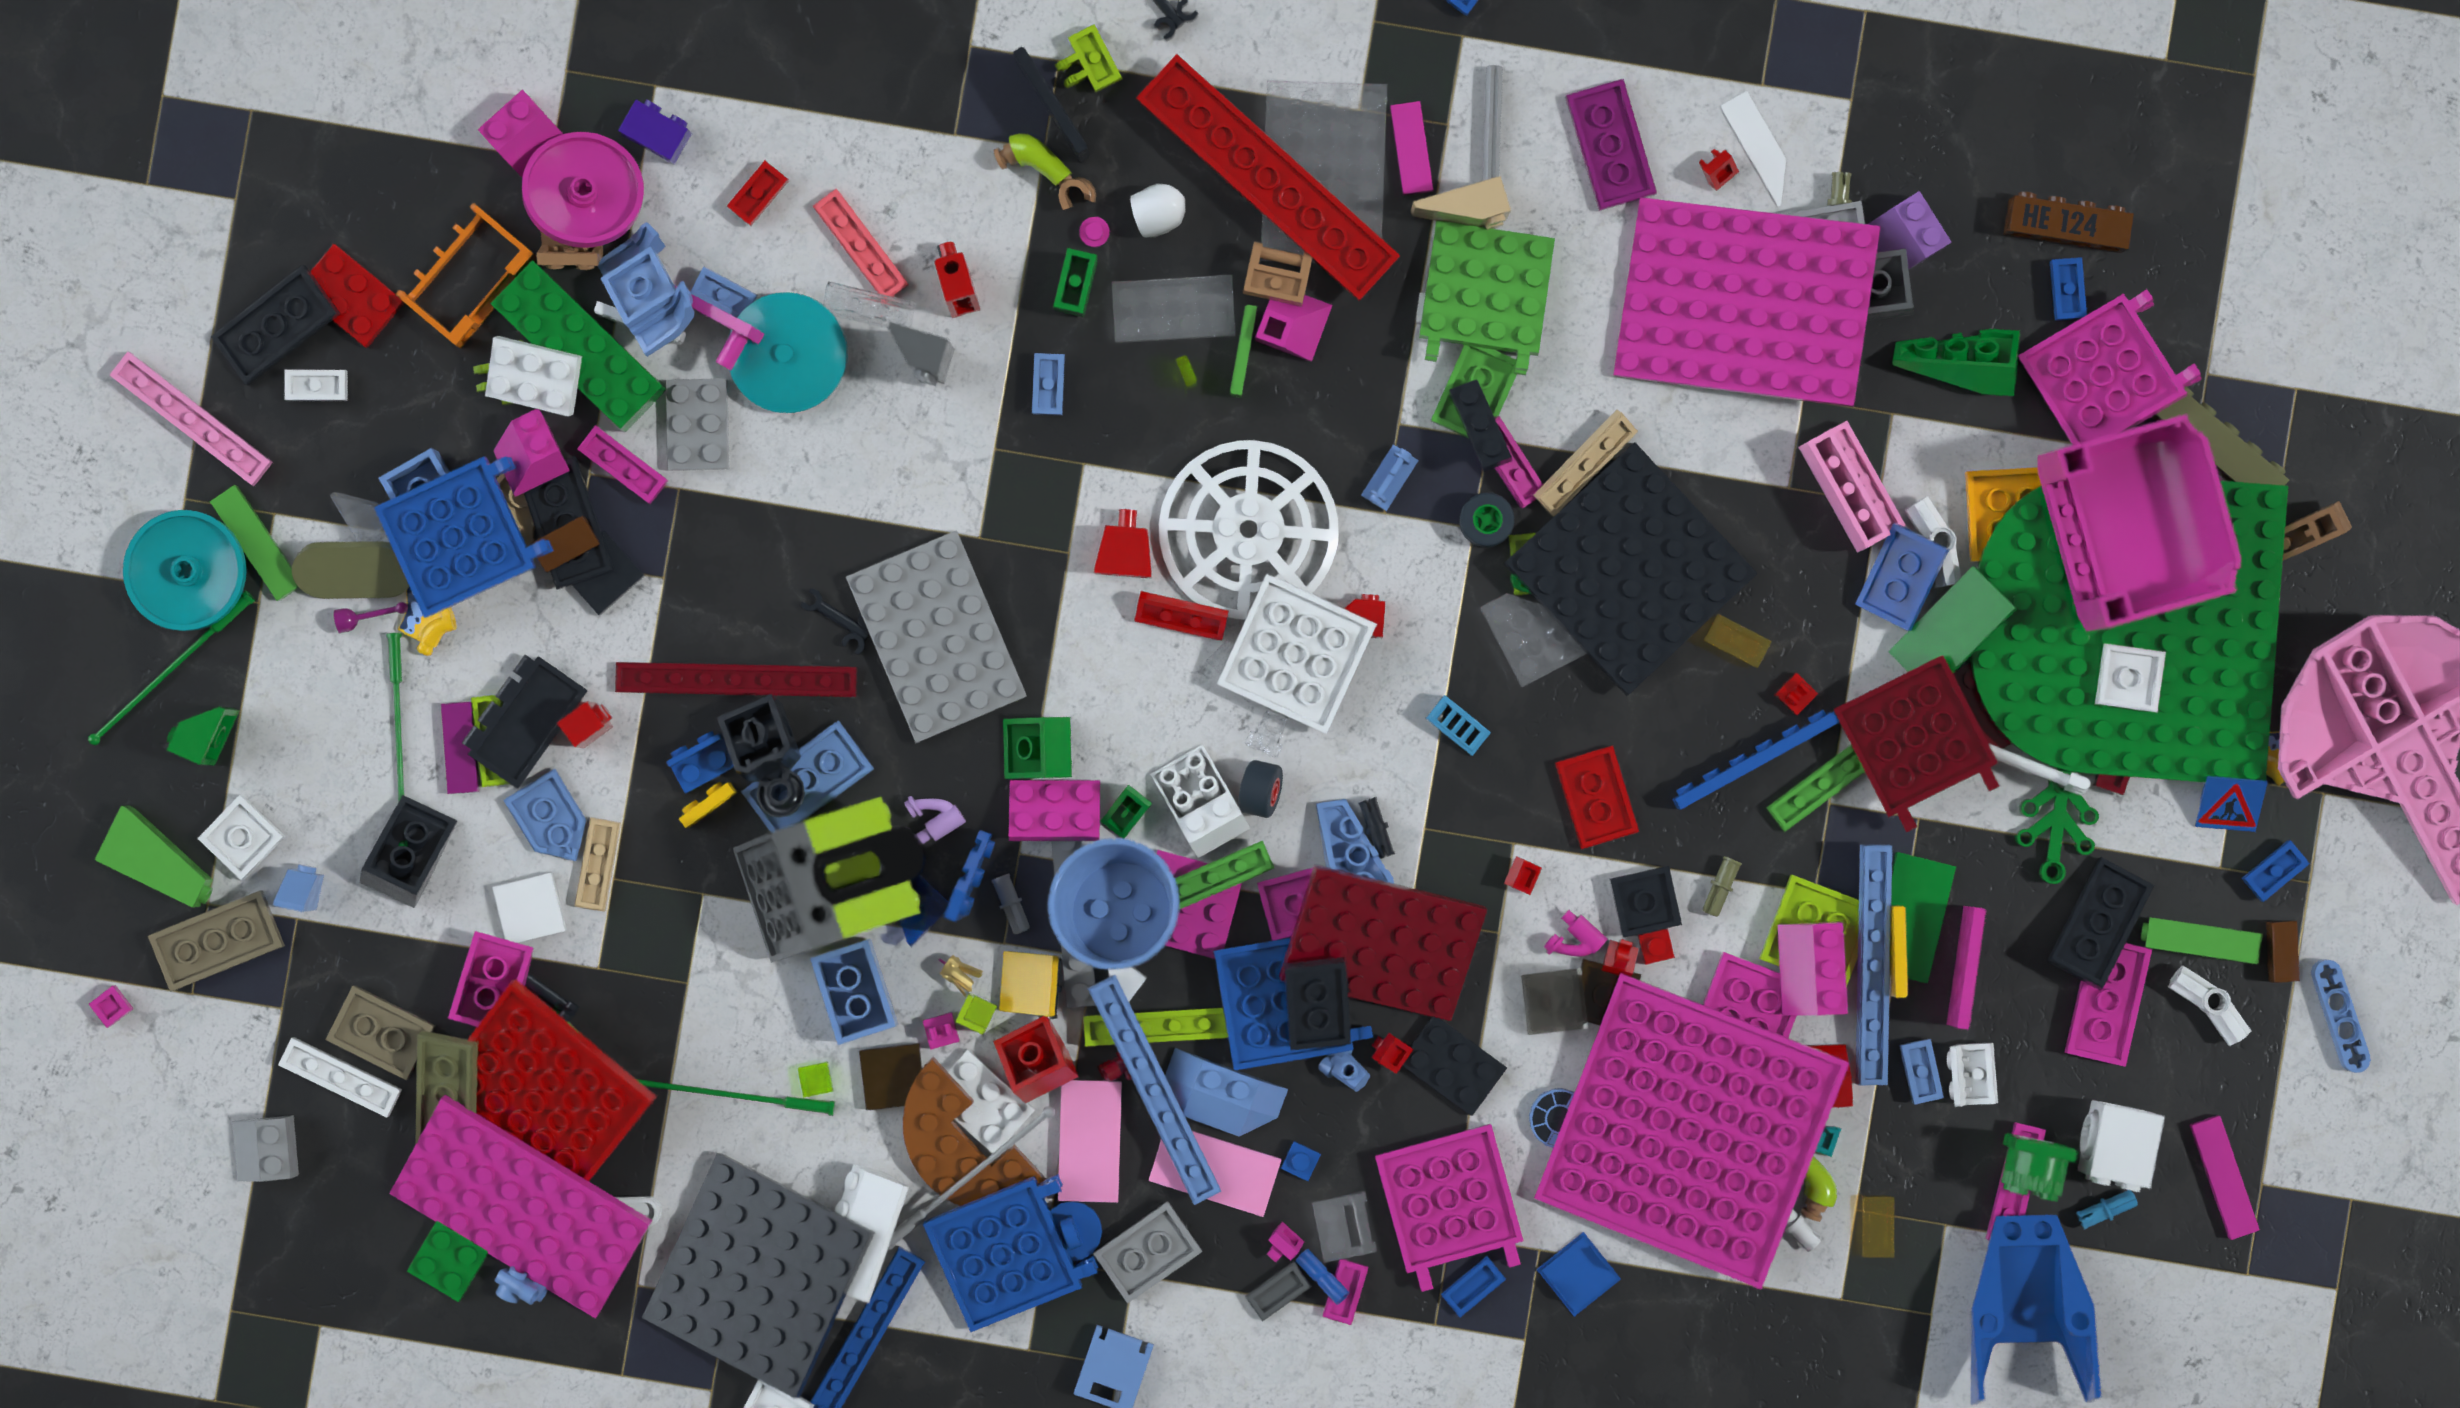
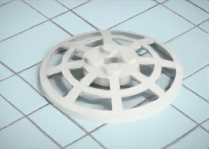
[1159,440,1338,620]

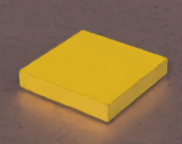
[999,951,1059,1016]

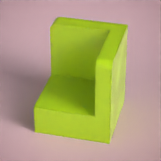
[955,993,998,1035]

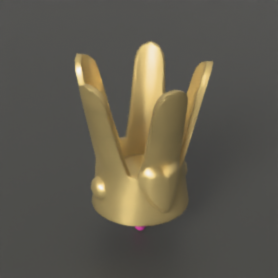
[938,955,983,997]

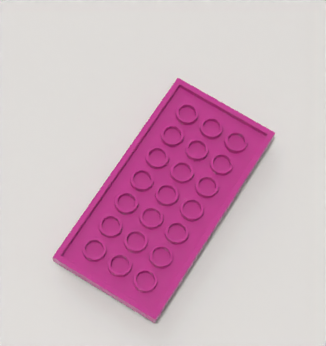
[389,1095,653,1319]

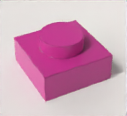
[89,985,134,1028]

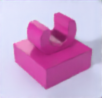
[923,1012,960,1050]
[1267,1222,1304,1262]

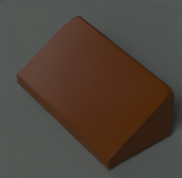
[529,516,600,573]
[2266,921,2300,983]

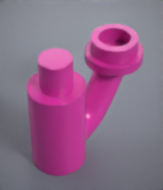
[1543,910,1608,957]

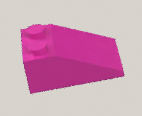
[448,931,534,1027]

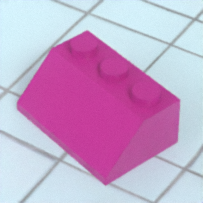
[1777,922,1848,1016]

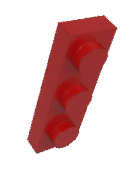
[1134,591,1229,641]

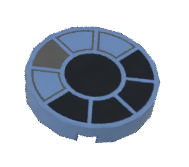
[1529,1088,1574,1148]

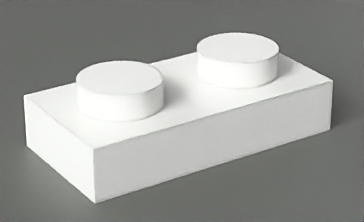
[285,370,348,401]

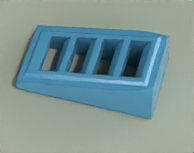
[1425,695,1491,756]

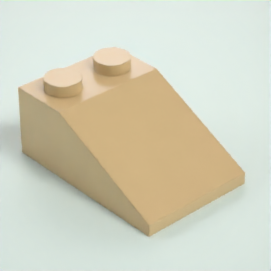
[1411,176,1511,230]

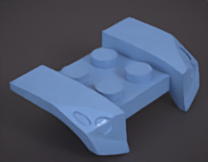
[598,222,694,357]

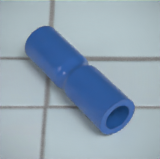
[1296,1249,1350,1305]

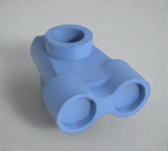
[1318,1051,1370,1092]
[495,1266,547,1305]

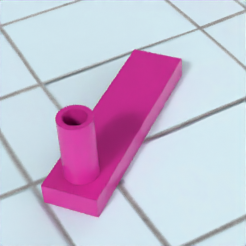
[674,285,764,370]

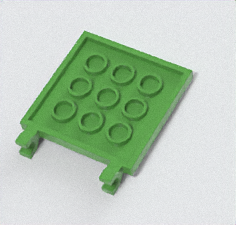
[1419,220,1555,376]

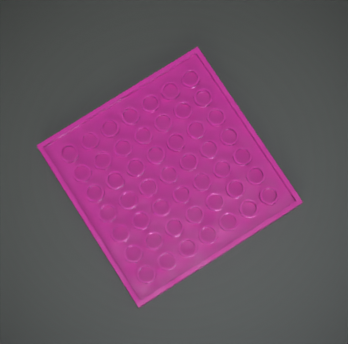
[1534,973,1849,1290]

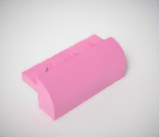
[1798,421,1906,553]

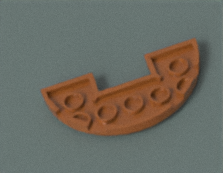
[903,1057,1046,1206]

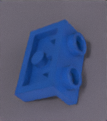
[666,731,734,794]

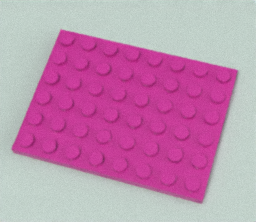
[1613,197,1881,407]

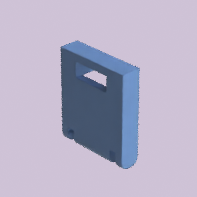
[1073,1325,1154,1408]

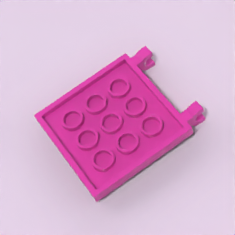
[2018,289,2201,445]
[1375,1123,1524,1292]

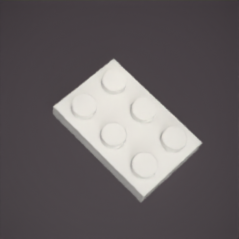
[485,336,582,416]
[948,1049,1035,1154]

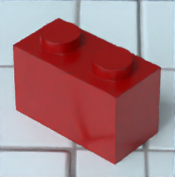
[557,701,613,748]

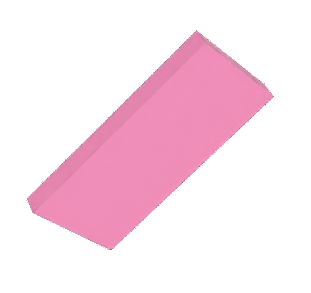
[1058,1080,1122,1203]
[1148,1130,1282,1217]

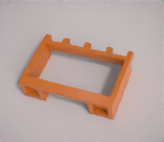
[396,203,537,348]

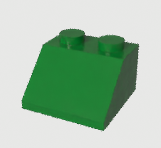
[167,707,240,765]
[1003,717,1072,779]

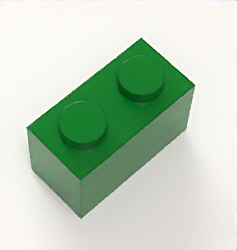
[1053,248,1098,318]

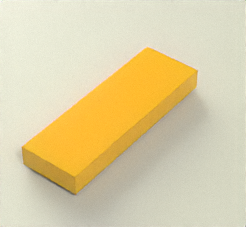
[1890,905,1908,998]

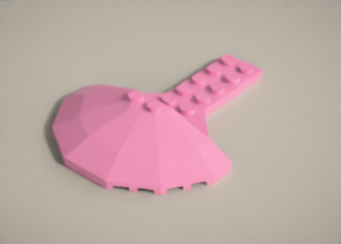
[2278,615,2460,905]

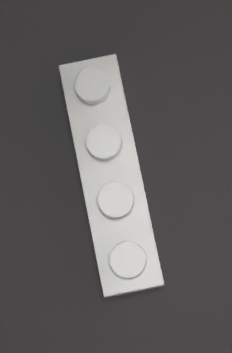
[278,1037,402,1117]

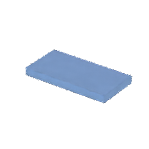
[741,721,874,832]

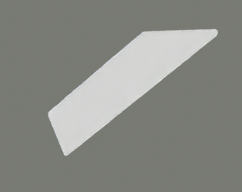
[1721,91,1787,206]

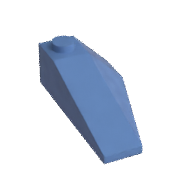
[1316,799,1394,884]

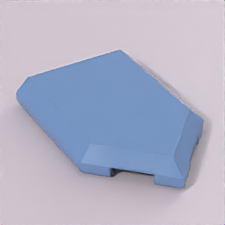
[503,769,586,861]

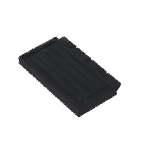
[462,654,588,789]

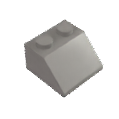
[232,1115,299,1181]

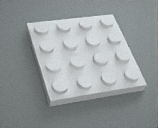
[1217,574,1377,734]

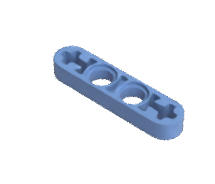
[2311,959,2371,1073]

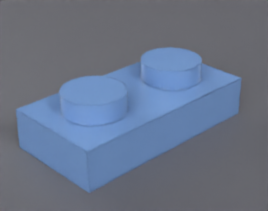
[690,266,758,318]
[1032,353,1065,415]
[1899,1038,1944,1105]

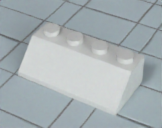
[835,1164,909,1303]

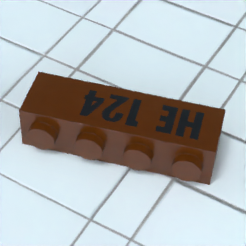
[2004,192,2134,253]

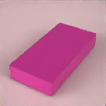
[1322,1258,1369,1325]

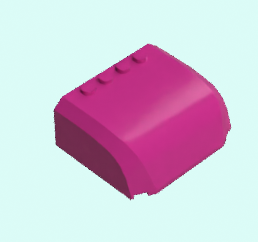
[2038,414,2241,631]

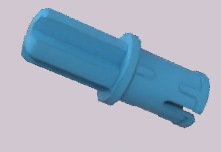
[2076,1190,2138,1230]

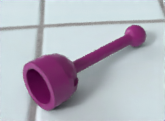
[334,602,408,634]

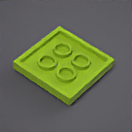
[1759,875,1859,988]

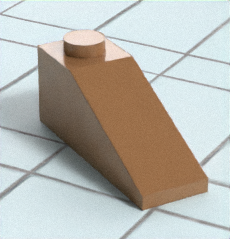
[2283,501,2352,561]

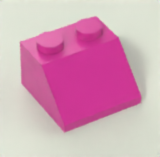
[477,89,563,178]
[494,409,570,497]

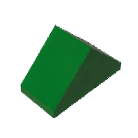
[1100,785,1153,839]

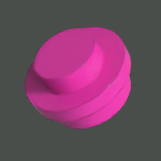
[1080,217,1110,247]

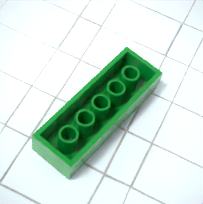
[490,260,666,432]

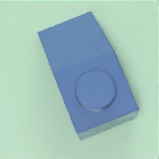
[273,864,324,912]

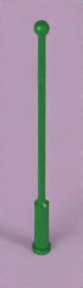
[88,590,255,745]
[386,633,405,846]
[636,1079,835,1116]

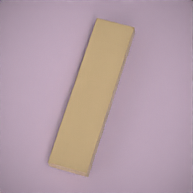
[1533,410,1638,517]

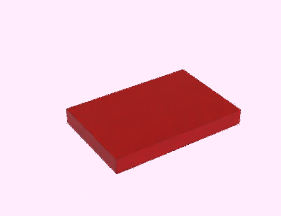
[1555,746,1639,849]

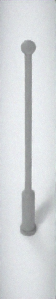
[888,1106,1055,1249]

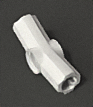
[1905,496,1961,588]
[2168,965,2251,1046]

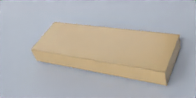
[574,817,621,912]

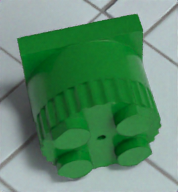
[2001,1133,2077,1201]

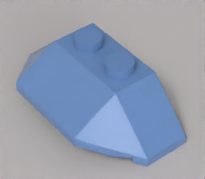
[1165,1048,1288,1137]

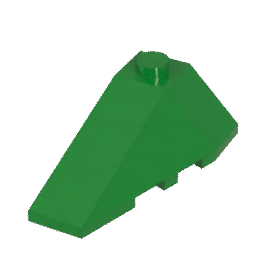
[1893,329,2020,396]

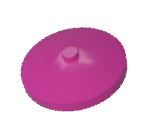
[522,132,644,248]

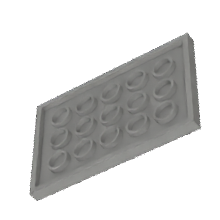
[846,530,1027,743]

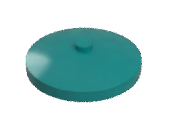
[728,292,848,413]
[123,510,246,631]

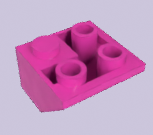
[1255,295,1332,362]

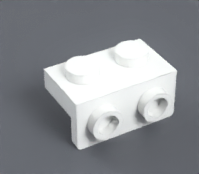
[1947,1043,1998,1107]

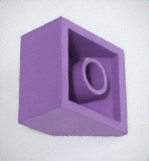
[1867,191,1951,269]

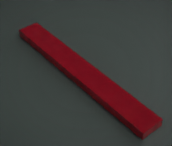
[615,662,857,697]

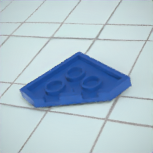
[944,830,995,921]

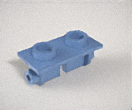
[1361,444,1419,511]

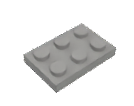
[666,378,729,471]
[1093,1201,1202,1303]

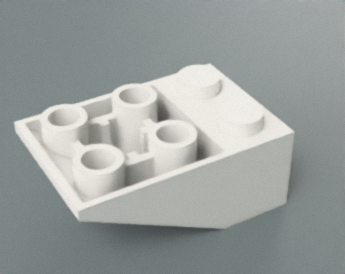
[1151,744,1250,858]

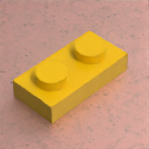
[679,782,738,828]

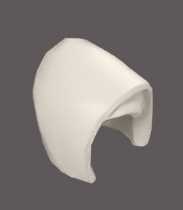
[1131,183,1185,238]

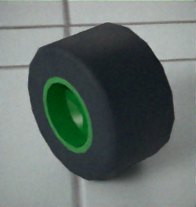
[1459,493,1514,548]

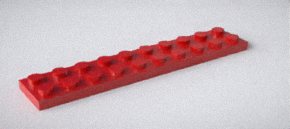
[1136,54,1400,301]

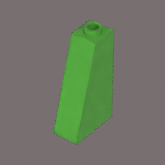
[95,805,213,908]
[2141,917,2263,964]

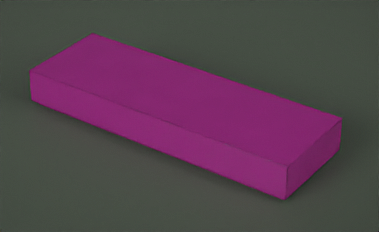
[441,702,479,794]

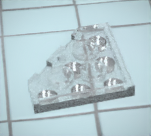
[1480,593,1587,688]

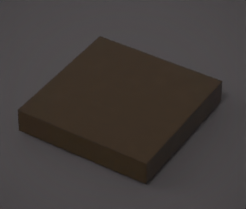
[1567,958,1641,1026]
[859,1043,922,1111]

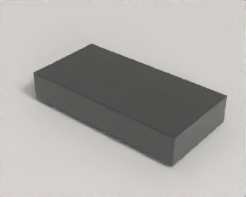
[1245,1261,1312,1321]

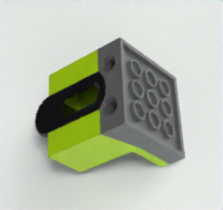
[733,797,925,963]

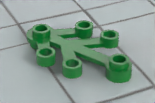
[2015,768,2099,884]

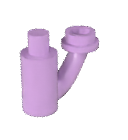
[904,796,966,844]

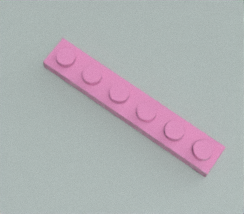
[110,352,273,486]

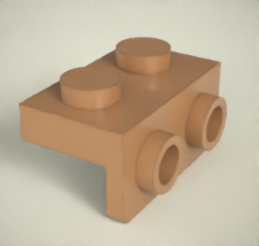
[537,232,603,270]

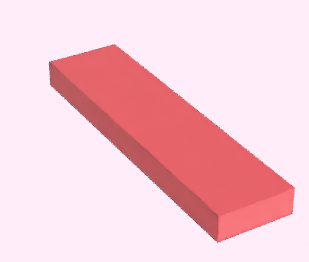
[813,188,909,303]

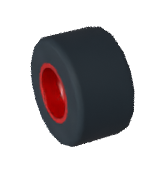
[1239,760,1283,818]

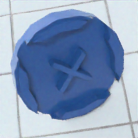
[1050,1201,1102,1262]

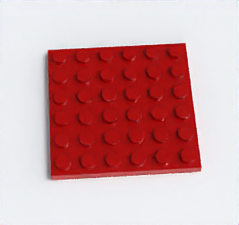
[467,979,656,1181]

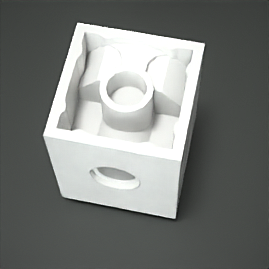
[2078,1100,2164,1192]

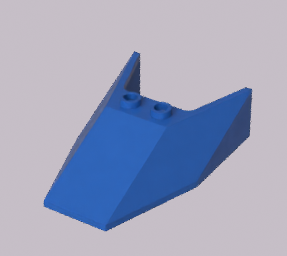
[1970,1215,2101,1405]

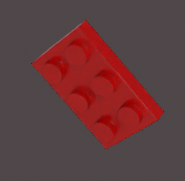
[310,244,405,348]

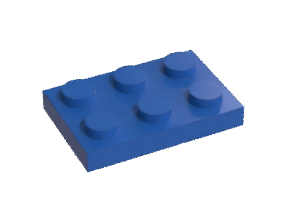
[1855,523,1950,631]

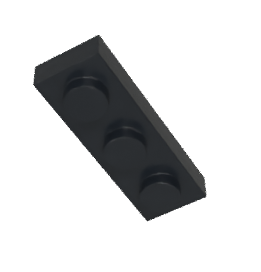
[1449,379,1512,472]

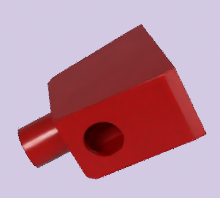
[934,241,981,318]
[1094,509,1152,579]

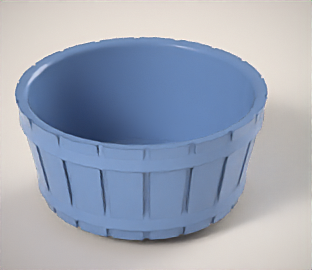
[1048,838,1179,970]

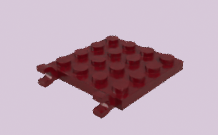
[1833,655,2000,832]

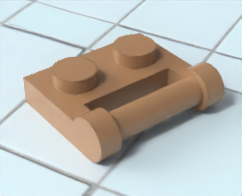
[1243,242,1312,307]

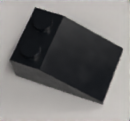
[359,795,457,908]

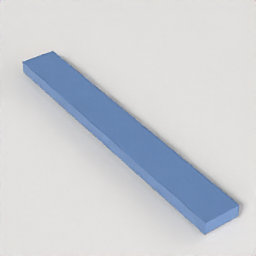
[1855,844,1892,1086]
[1088,975,1221,1205]

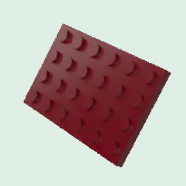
[1279,864,1487,1021]

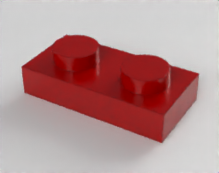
[727,160,789,226]

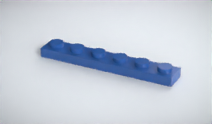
[1672,709,1839,809]

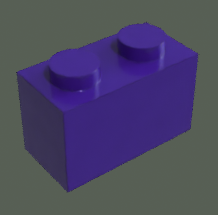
[618,99,692,165]

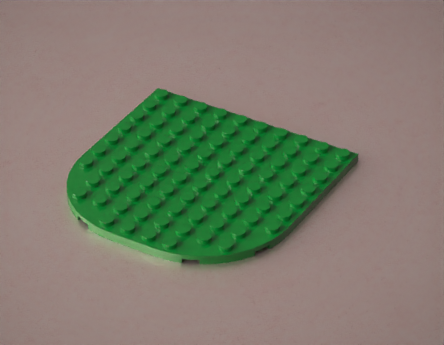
[1970,481,2288,782]

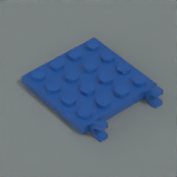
[374,456,554,618]
[1213,938,1373,1071]
[923,1174,1099,1332]

